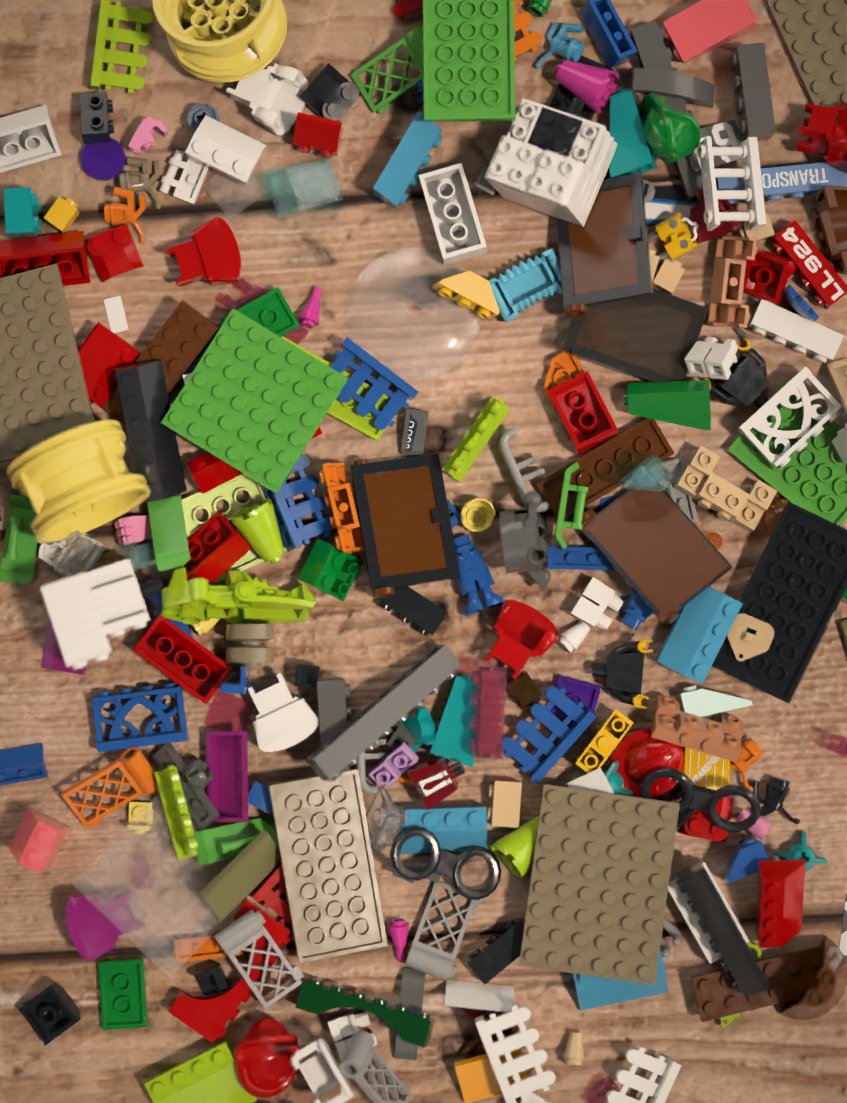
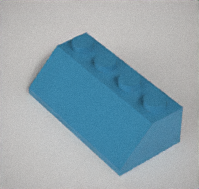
[373,111,443,209]
[655,586,743,684]
[396,806,487,854]
[572,950,668,1011]

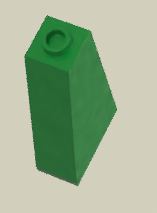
[623,380,711,430]

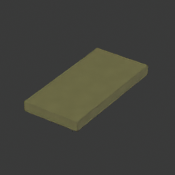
[199,830,281,922]

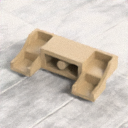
[674,445,777,532]

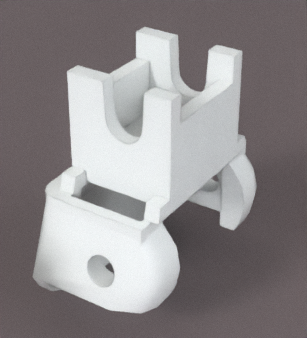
[226,63,309,136]
[248,673,319,752]
[290,1038,354,1103]

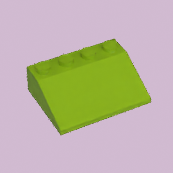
[144,1039,258,1103]

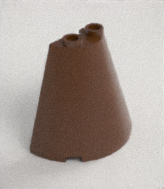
[813,185,847,275]
[779,936,847,1020]

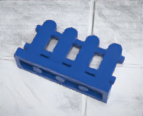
[330,337,419,430]
[260,455,332,552]
[501,686,596,784]

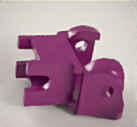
[66,891,145,961]

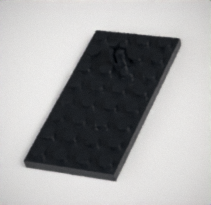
[712,501,847,704]

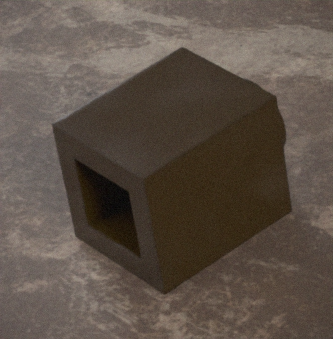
[508,672,542,708]

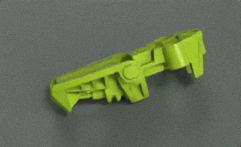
[161,567,317,625]

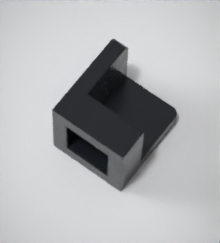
[294,664,320,689]
[194,964,229,995]

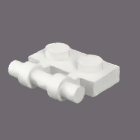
[159,150,210,205]

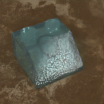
[616,455,674,491]

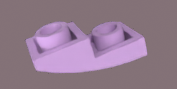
[368,742,419,791]

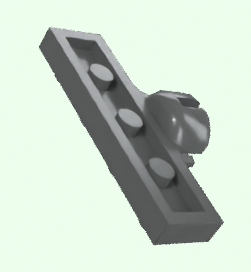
[152,743,220,830]

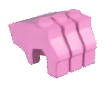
[129,116,169,154]
[114,515,152,546]

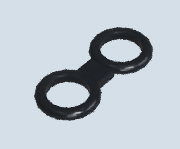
[641,767,761,832]
[390,827,501,900]

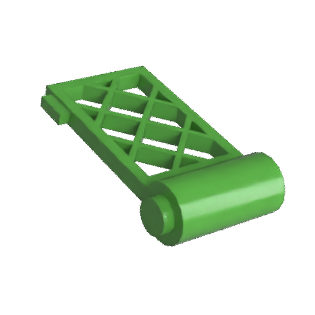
[351,25,424,114]

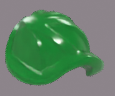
[641,93,701,162]

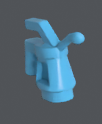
[535,22,584,69]

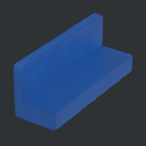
[222,666,250,694]
[0,743,48,786]

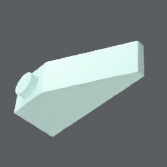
[679,685,753,717]

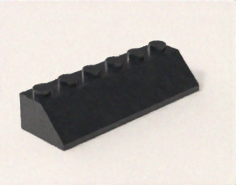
[115,359,187,503]
[676,861,770,997]

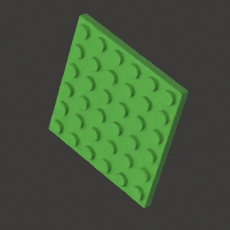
[161,309,348,494]

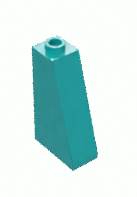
[610,88,658,178]
[430,673,478,768]

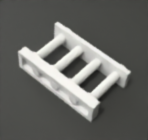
[697,137,766,231]

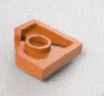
[543,352,585,409]

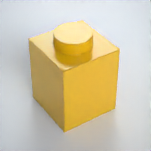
[44,196,80,233]

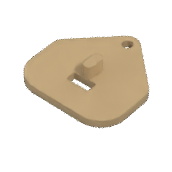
[727,614,774,662]

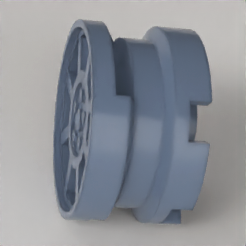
[187,103,220,133]

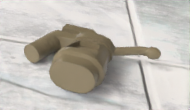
[119,157,161,209]

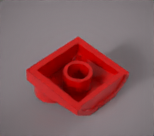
[85,225,144,283]
[743,249,794,305]
[681,797,734,843]

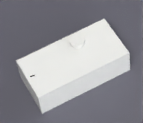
[419,163,487,266]
[668,861,750,964]

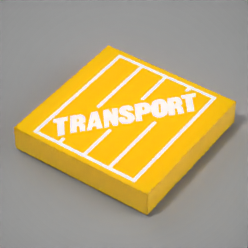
[683,747,731,791]

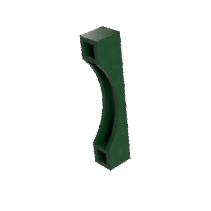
[295,978,436,1048]

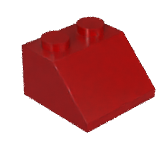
[293,112,343,158]

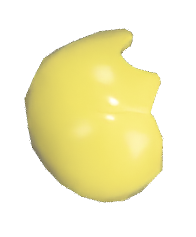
[460,498,496,532]

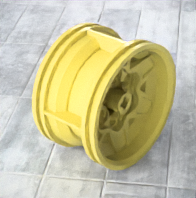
[152,0,287,83]
[6,420,151,543]

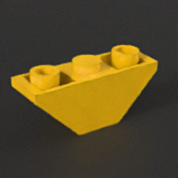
[433,271,500,319]
[575,709,634,773]

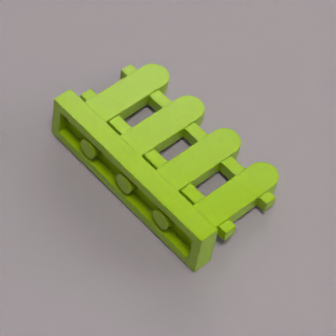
[89,0,153,94]
[442,396,511,483]
[153,766,198,861]

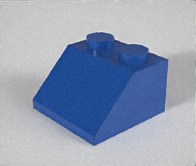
[722,837,769,883]

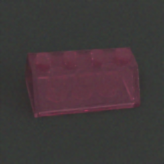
[469,666,507,759]

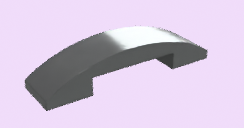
[631,68,715,108]
[394,967,426,1060]

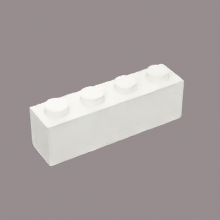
[749,299,844,363]

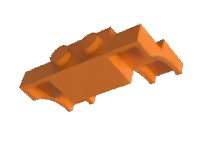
[319,462,364,554]

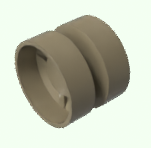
[226,624,273,666]

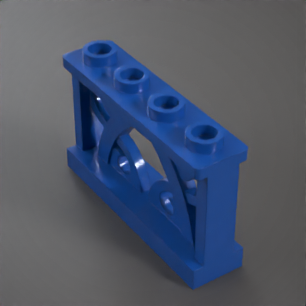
[91,683,189,752]

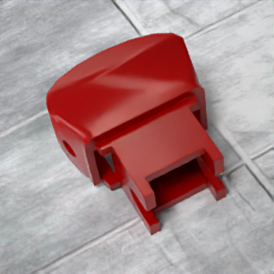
[797,103,847,172]
[166,217,242,287]
[485,600,559,679]

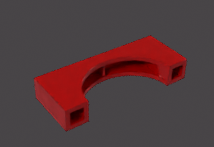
[168,898,292,1043]

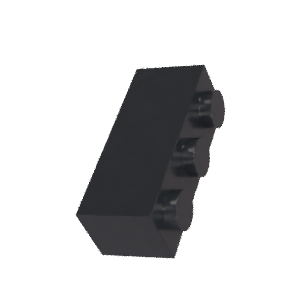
[378,586,448,636]
[467,919,524,985]

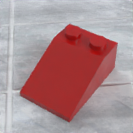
[547,371,618,455]

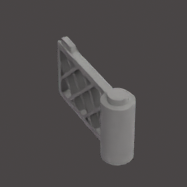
[404,881,480,981]
[215,910,304,1009]
[339,1031,412,1103]

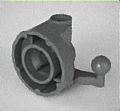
[500,491,551,591]

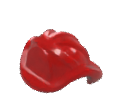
[609,728,685,798]
[234,1018,299,1098]

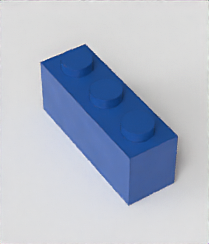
[579,0,637,69]

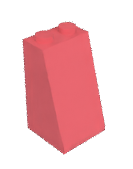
[663,0,761,63]
[9,808,70,873]

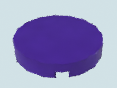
[81,138,126,181]

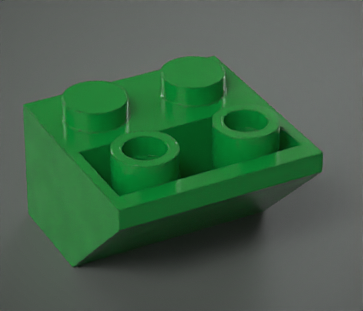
[298,539,363,602]

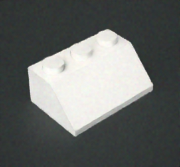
[0,105,61,173]
[185,115,266,186]

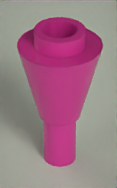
[298,286,322,328]
[387,918,409,961]

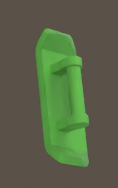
[554,462,589,550]
[147,493,190,571]
[0,495,39,584]
[194,816,279,865]

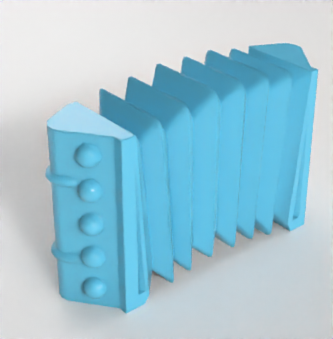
[489,249,563,323]

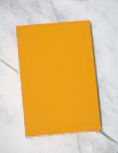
[454,1048,528,1103]

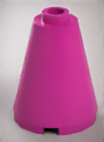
[554,60,619,114]

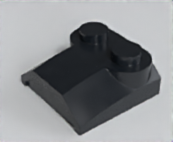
[299,63,362,121]
[18,983,81,1046]

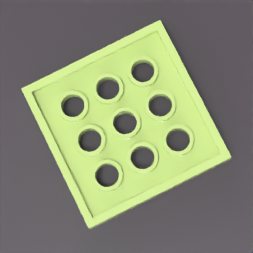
[182,474,287,586]

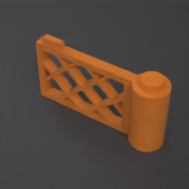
[61,746,158,828]

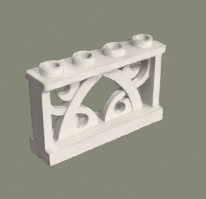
[737,367,842,468]

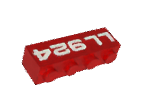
[771,220,847,309]

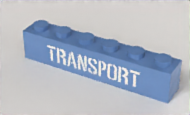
[715,162,847,206]

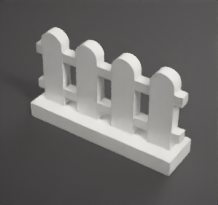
[475,1004,556,1103]
[606,1046,681,1103]

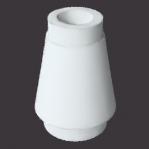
[557,621,590,654]

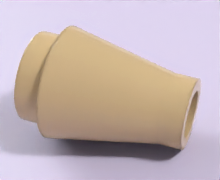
[562,1032,585,1066]

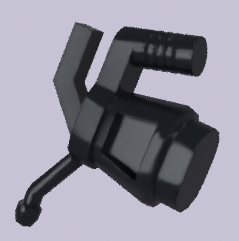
[750,776,800,824]

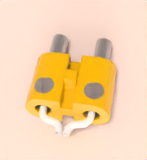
[648,213,699,263]

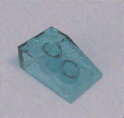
[264,158,343,222]

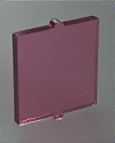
[205,690,255,731]

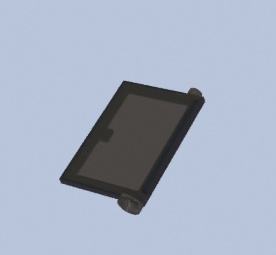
[555,288,708,383]

